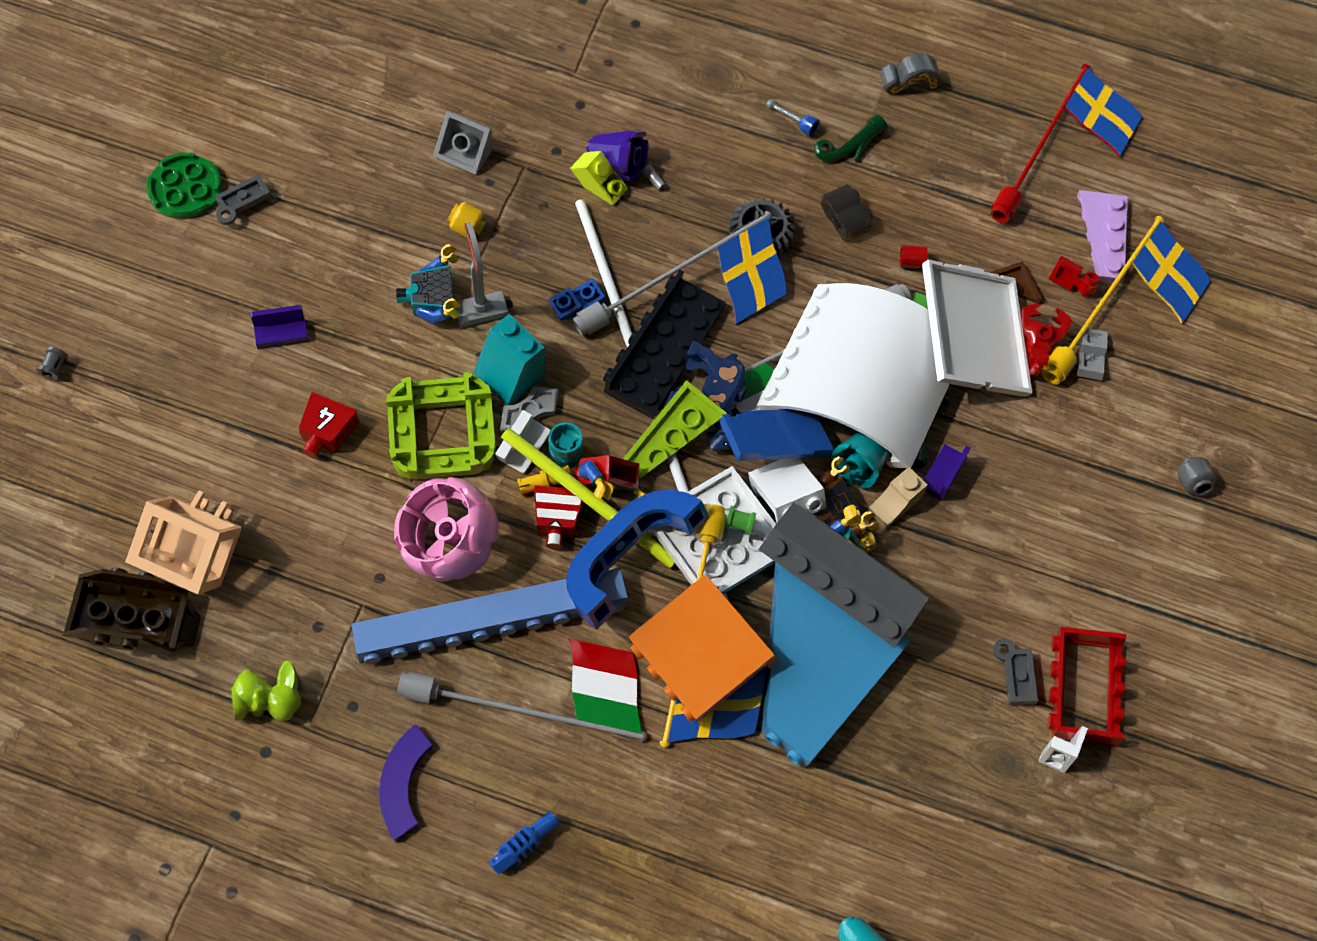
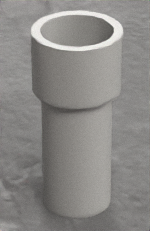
[641,164,666,191]

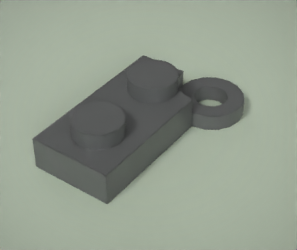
[214,174,271,225]
[993,639,1038,705]

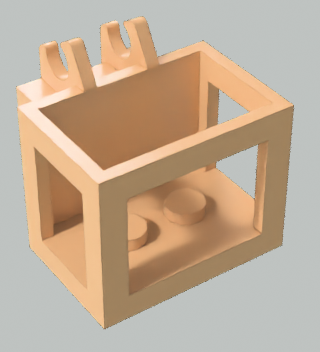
[125,490,242,594]

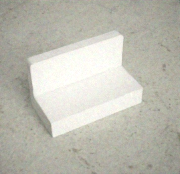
[495,410,550,474]
[1038,726,1088,773]

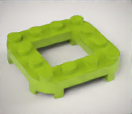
[386,372,496,479]

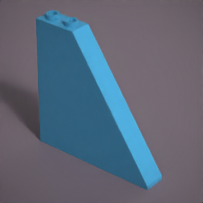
[762,562,911,768]

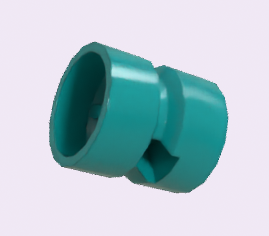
[548,422,583,468]

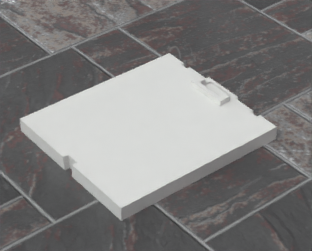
[922,260,1032,397]

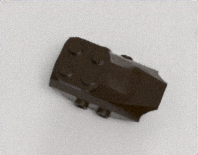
[63,568,201,653]

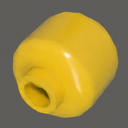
[447,202,486,238]

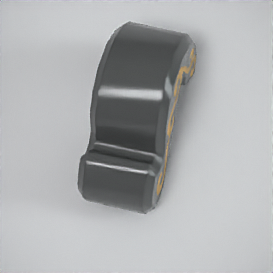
[880,53,941,94]

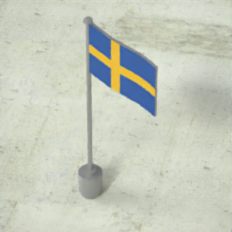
[572,211,786,336]

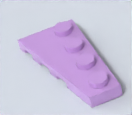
[1077,190,1128,284]

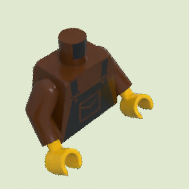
[813,457,879,537]

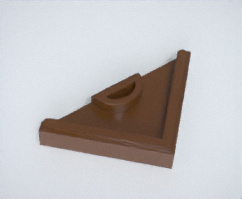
[989,261,1043,304]

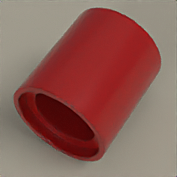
[899,245,927,269]

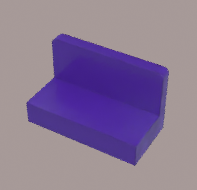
[250,305,308,349]
[923,444,971,501]

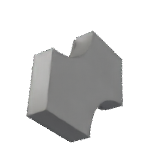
[500,386,558,434]

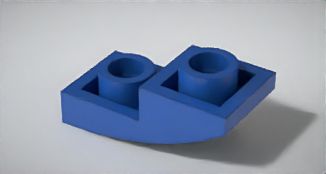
[548,278,607,321]

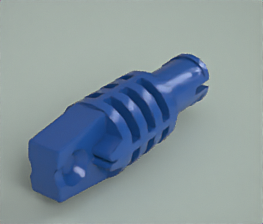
[488,811,560,875]

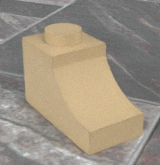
[868,467,928,529]

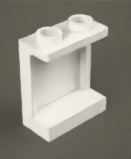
[748,458,826,524]

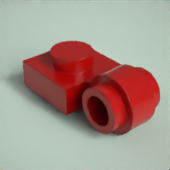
[1048,255,1100,296]

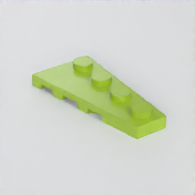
[623,380,727,478]

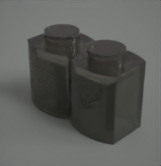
[820,184,873,242]

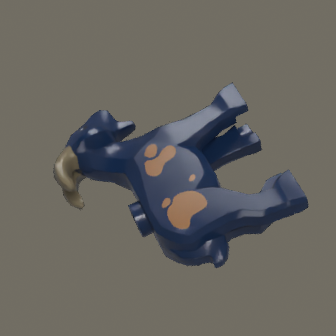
[666,340,747,452]

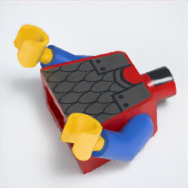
[573,455,647,500]

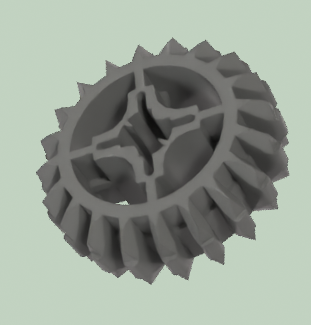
[728,197,796,257]

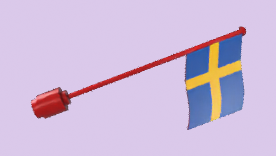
[991,63,1142,223]

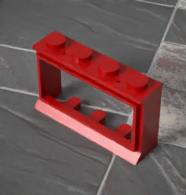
[1047,627,1127,748]

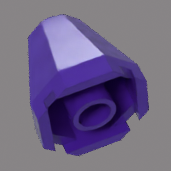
[587,130,649,181]

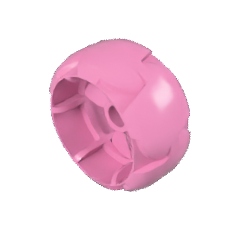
[394,477,498,581]

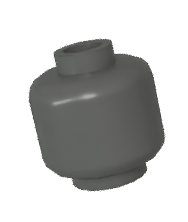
[1178,457,1217,496]

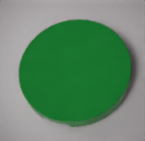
[146,152,222,219]

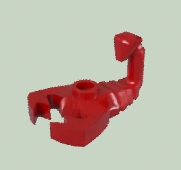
[1021,303,1072,378]

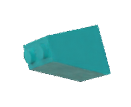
[474,314,546,405]

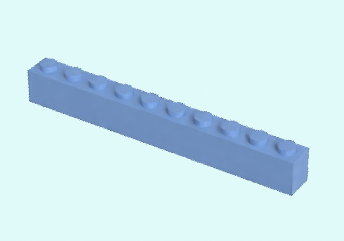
[351,568,627,664]

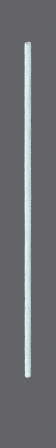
[575,199,729,601]

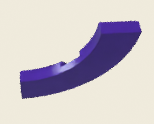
[379,724,433,842]

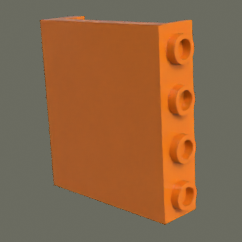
[628,574,778,726]

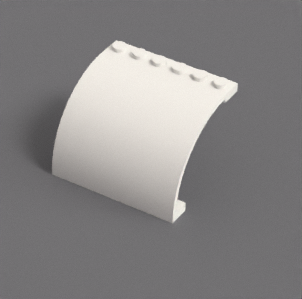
[757,283,949,468]

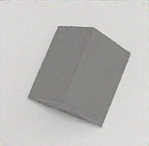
[433,110,493,175]

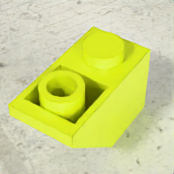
[570,151,628,205]

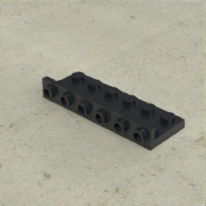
[603,270,726,419]

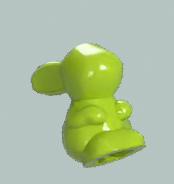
[231,661,301,722]

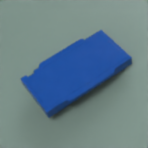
[720,409,834,461]

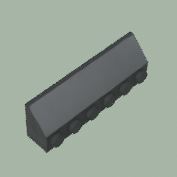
[758,501,929,647]

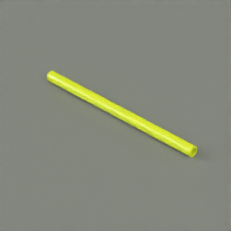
[501,427,675,568]

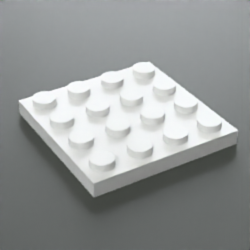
[651,466,776,594]

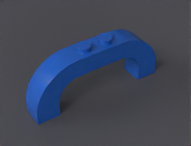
[566,490,709,630]

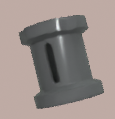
[36,346,69,381]

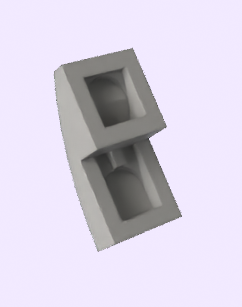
[1076,328,1108,381]

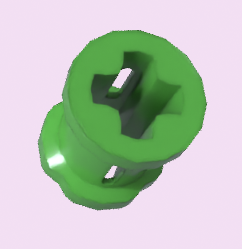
[725,506,757,536]

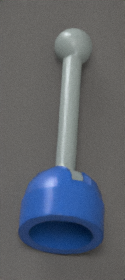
[766,99,820,137]

